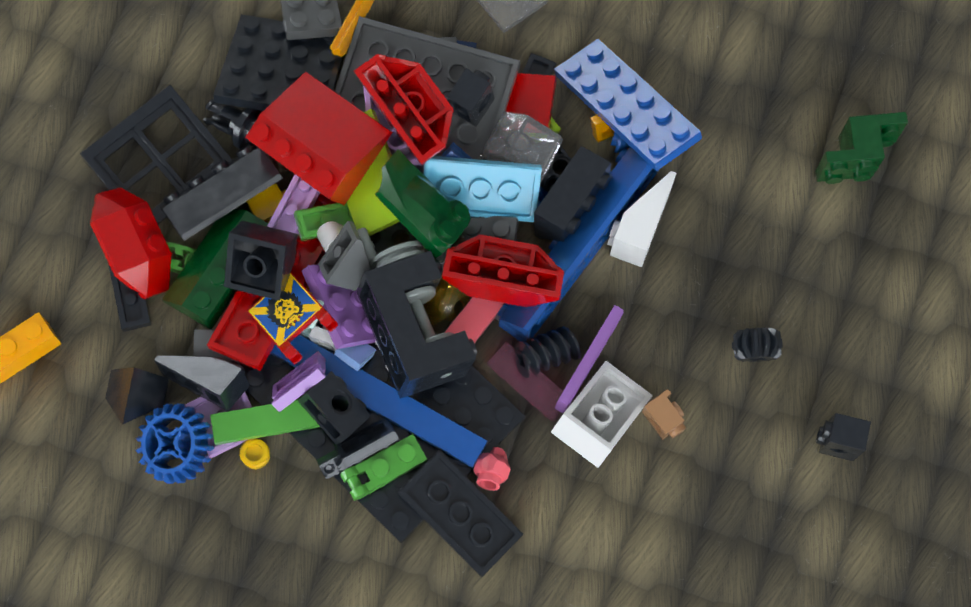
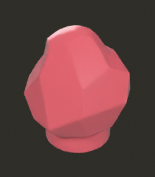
[473,447,511,491]

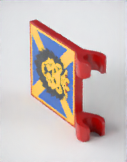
[247,272,338,365]

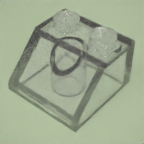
[479,111,563,183]

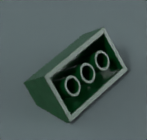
[162,208,269,330]

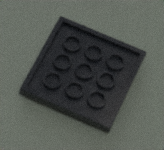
[213,14,346,111]

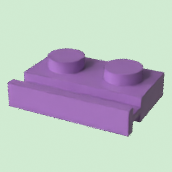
[272,351,326,412]

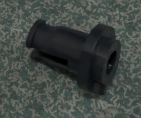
[203,98,263,149]

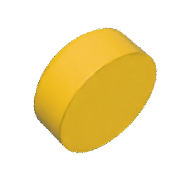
[240,438,270,469]

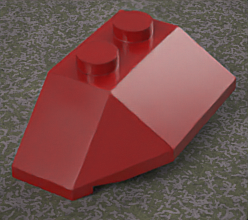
[354,54,454,165]
[90,187,172,299]
[442,234,564,307]

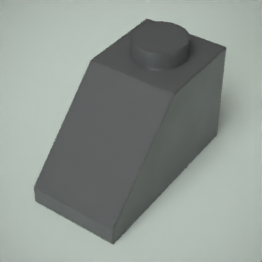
[318,220,371,291]

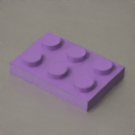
[302,264,376,350]

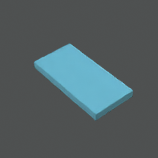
[423,156,542,222]

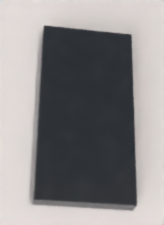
[397,449,523,577]

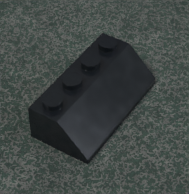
[160,144,283,241]

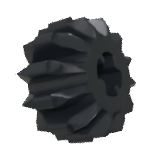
[732,327,783,362]

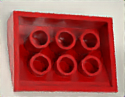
[245,72,393,206]

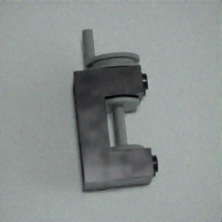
[357,228,477,399]

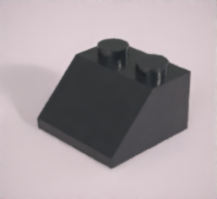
[224,220,298,301]

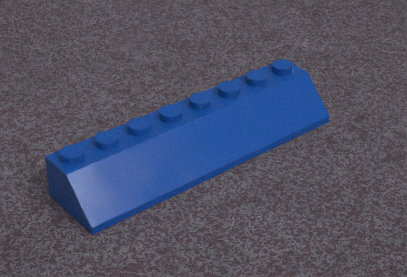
[498,147,660,341]

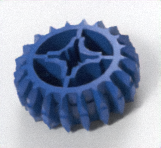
[135,403,215,484]

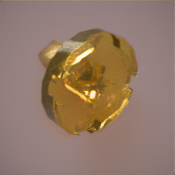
[423,278,471,325]

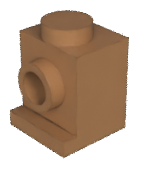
[642,389,686,440]

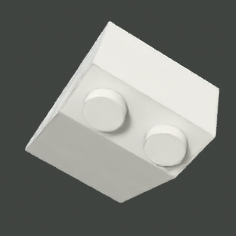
[607,171,676,267]
[551,361,653,468]

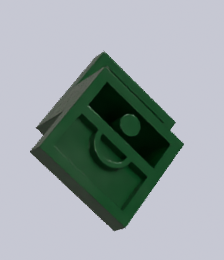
[815,112,908,184]

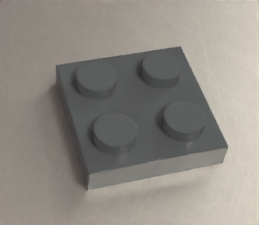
[280,0,342,40]

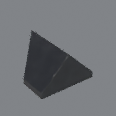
[105,367,169,425]

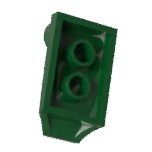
[375,149,470,259]

